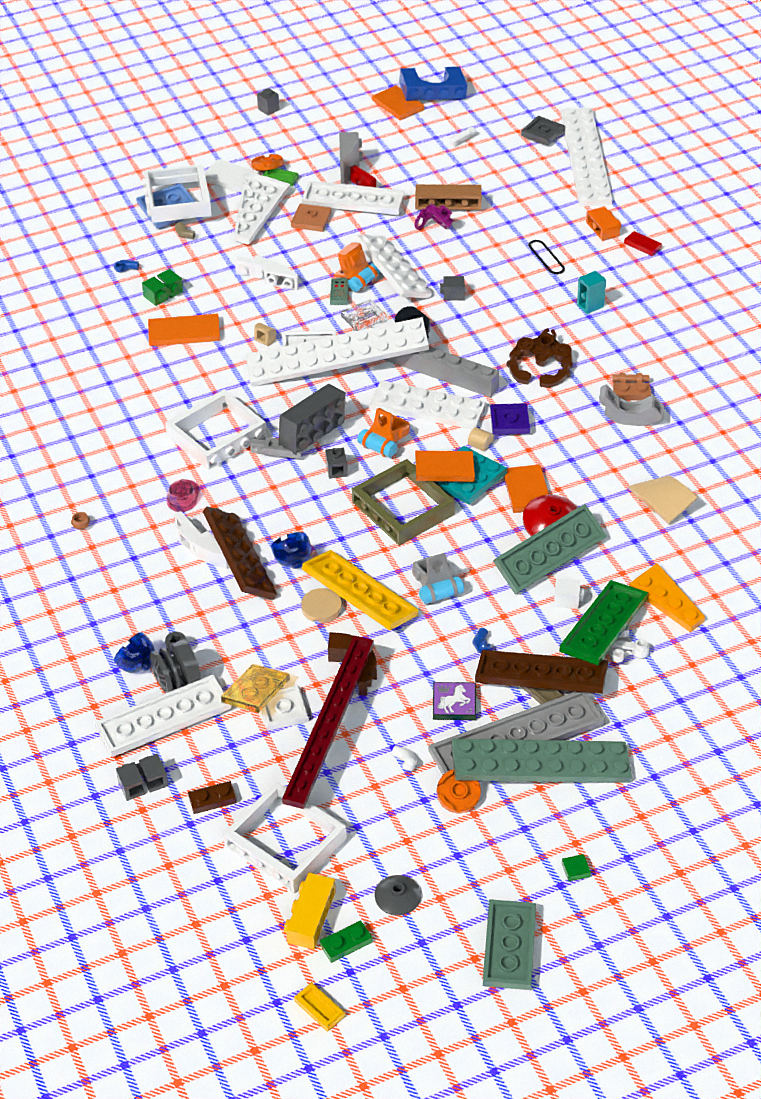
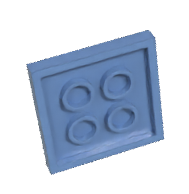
[136,184,196,229]

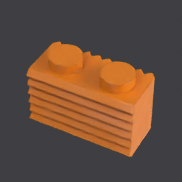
[586,206,621,241]

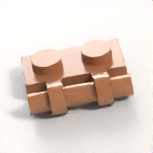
[612,373,651,401]

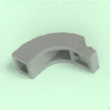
[599,384,664,426]

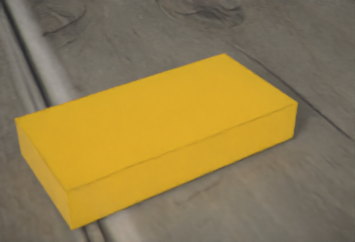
[294,982,345,1032]

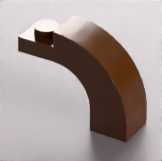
[328,632,377,696]

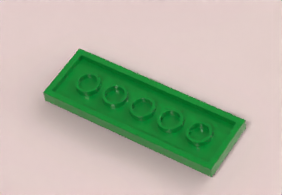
[559,580,648,665]

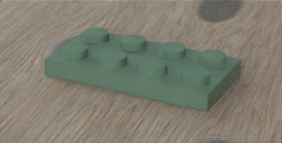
[482,899,536,990]

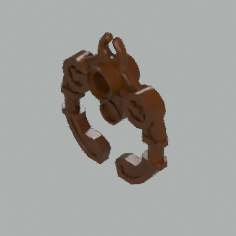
[506,328,573,388]

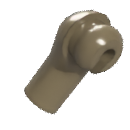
[175,222,196,239]

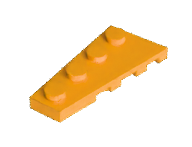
[629,563,705,633]

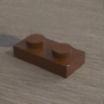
[188,781,237,814]

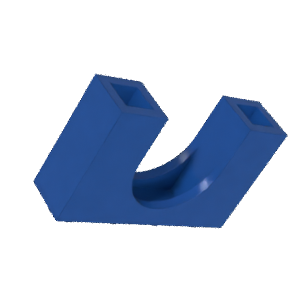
[399,66,468,101]

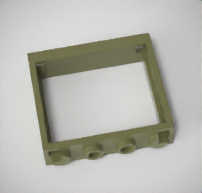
[352,459,455,546]

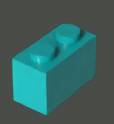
[577,270,606,314]

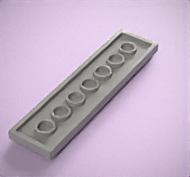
[428,691,604,775]

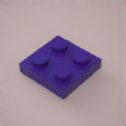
[490,403,530,435]

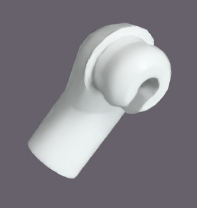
[392,745,417,771]

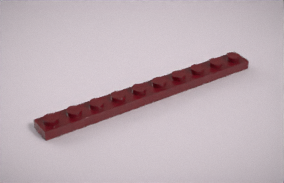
[282,635,374,809]

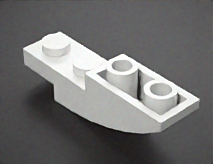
[235,255,299,291]
[174,511,230,569]

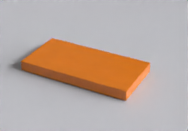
[148,313,220,346]

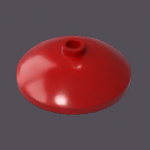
[523,494,578,536]

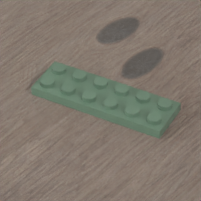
[493,504,607,594]

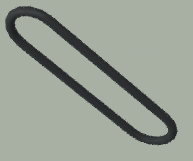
[528,240,565,274]

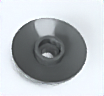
[374,875,421,916]

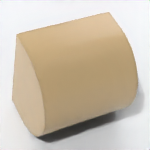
[254,323,277,346]
[468,427,494,451]

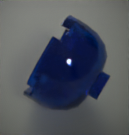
[271,532,312,569]
[113,632,155,673]

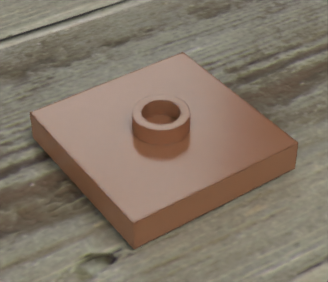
[291,203,332,232]

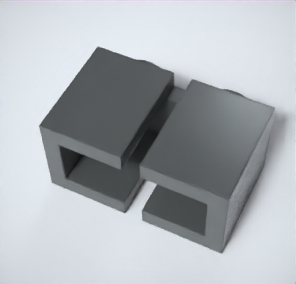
[116,753,168,801]

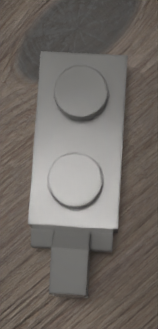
[251,437,303,459]

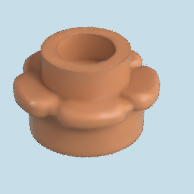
[71,512,90,530]

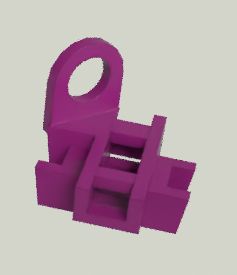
[414,204,453,230]

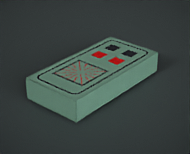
[330,278,349,305]

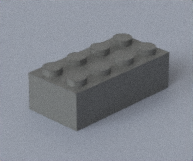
[278,383,346,455]

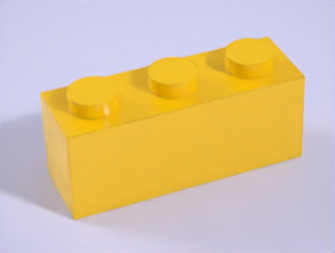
[284,872,336,950]

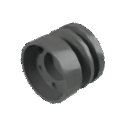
[150,639,201,693]

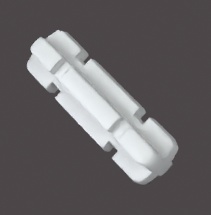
[449,127,476,146]

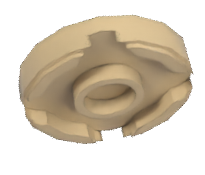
[301,588,342,623]

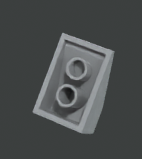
[339,132,363,184]

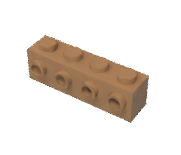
[415,184,482,210]

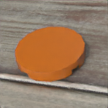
[252,154,284,170]
[436,769,481,814]

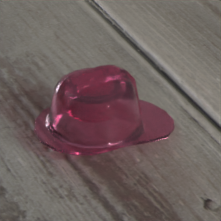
[166,479,199,512]

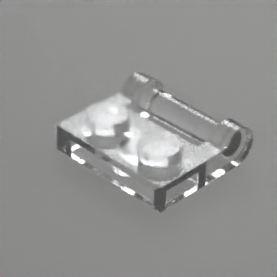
[341,299,388,331]

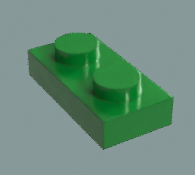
[319,920,373,963]

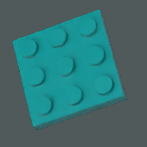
[433,445,507,505]

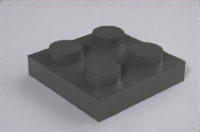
[521,115,565,146]

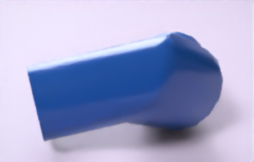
[114,259,139,273]
[472,628,491,654]

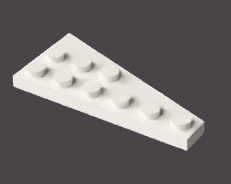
[234,170,290,245]

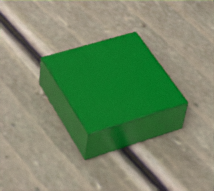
[561,854,591,882]

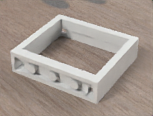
[142,164,212,223]
[165,389,267,470]
[223,781,347,893]

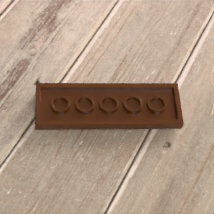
[203,506,277,600]
[475,650,608,694]

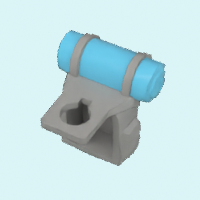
[412,553,464,604]

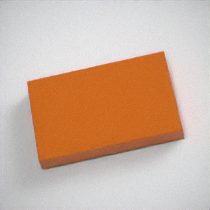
[372,85,424,120]
[415,450,475,482]
[503,464,549,513]

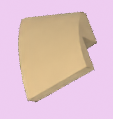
[628,475,698,525]

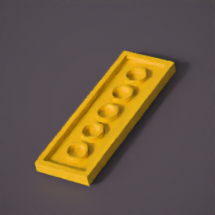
[302,550,419,631]

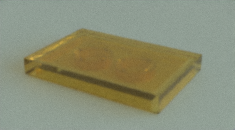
[221,664,290,713]

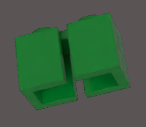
[142,268,183,306]

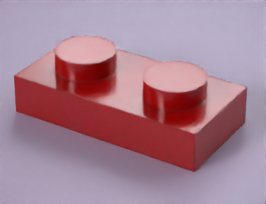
[350,165,377,187]

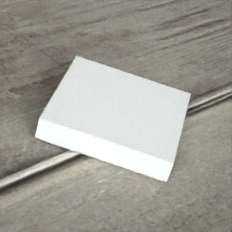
[257,685,309,731]

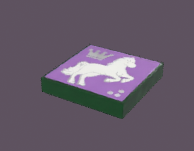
[433,682,476,720]

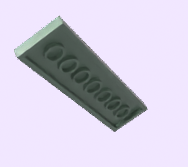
[451,739,632,783]

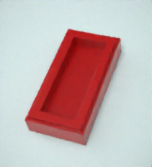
[624,231,662,256]

